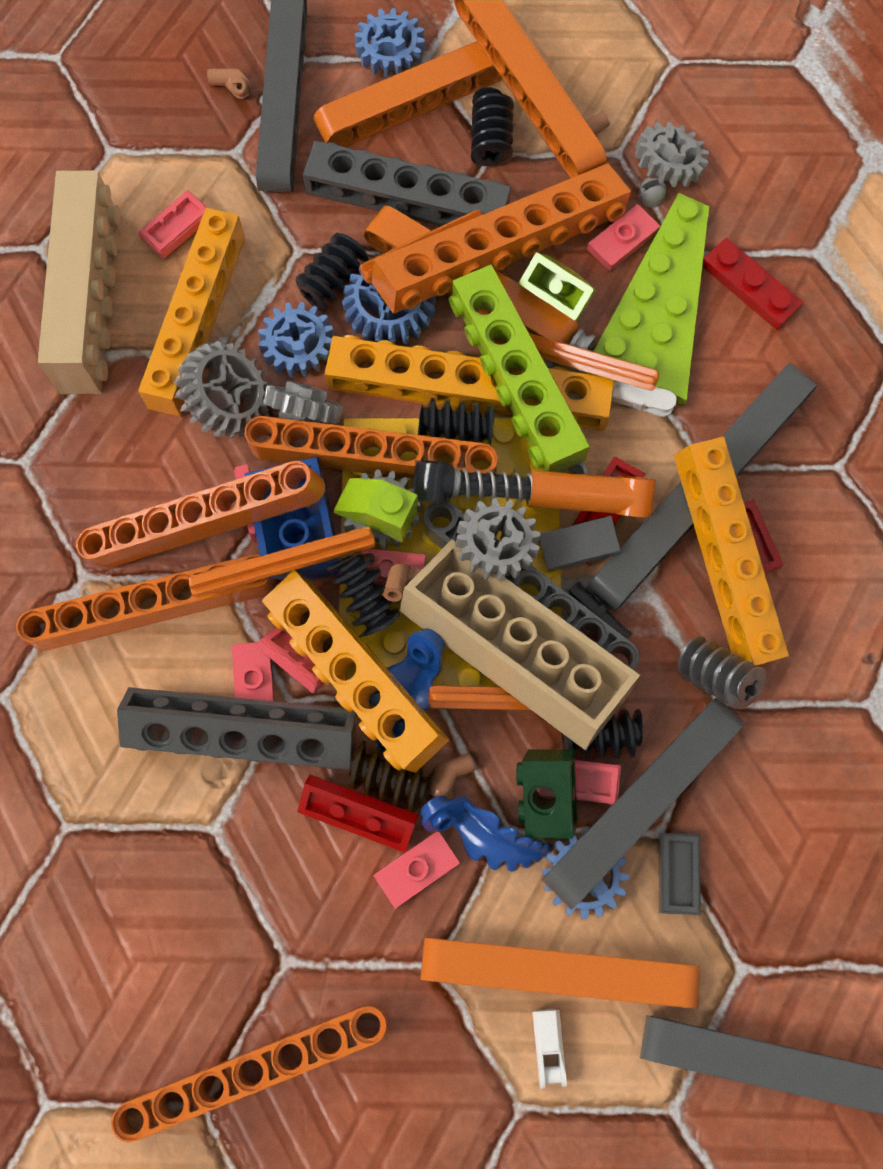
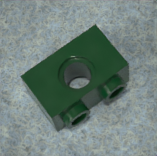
[516,749,578,839]

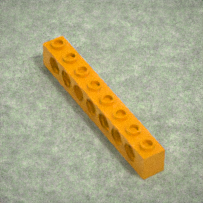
[325,335,614,431]

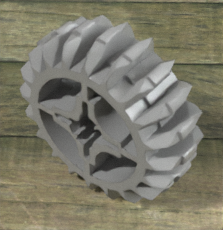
[174,341,271,439]

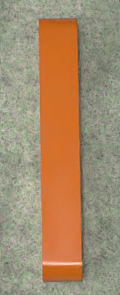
[454,0,607,178]
[313,41,503,147]
[363,206,579,344]
[245,416,498,479]
[76,461,325,568]
[16,554,277,651]
[420,938,700,1008]
[111,1004,388,1143]

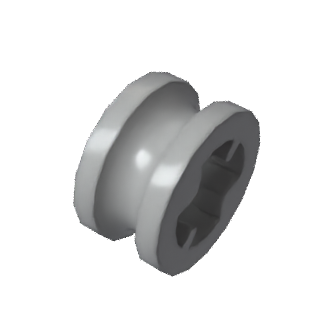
[570,328,597,351]

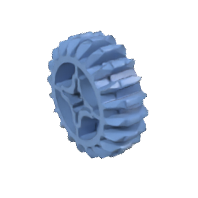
[342,258,436,346]

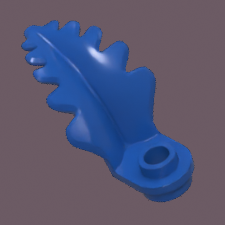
[369,628,445,752]
[421,796,552,871]

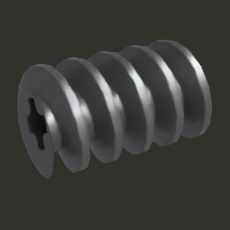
[678,636,767,709]

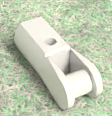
[611,381,677,417]
[532,1009,567,1089]

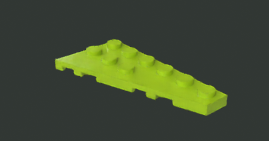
[594,193,709,406]

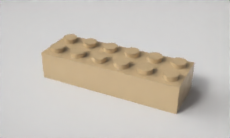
[38,170,120,394]
[400,539,640,750]

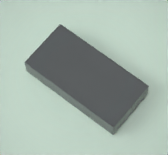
[539,516,621,572]
[659,833,701,915]

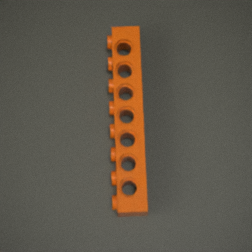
[372,163,631,314]

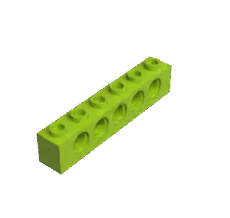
[449,264,590,472]

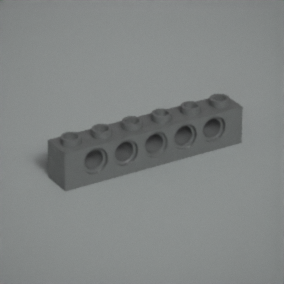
[303,140,511,226]
[117,687,356,770]

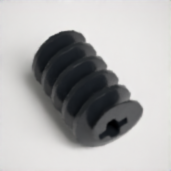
[471,87,514,166]
[295,233,369,312]
[418,397,495,446]
[326,552,400,637]
[561,709,643,759]

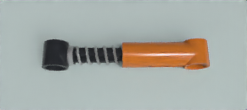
[413,460,656,517]

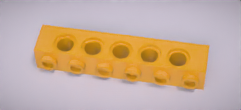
[138,207,245,417]
[674,436,789,666]
[262,570,449,773]

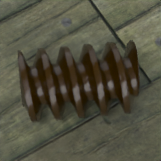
[348,740,434,813]

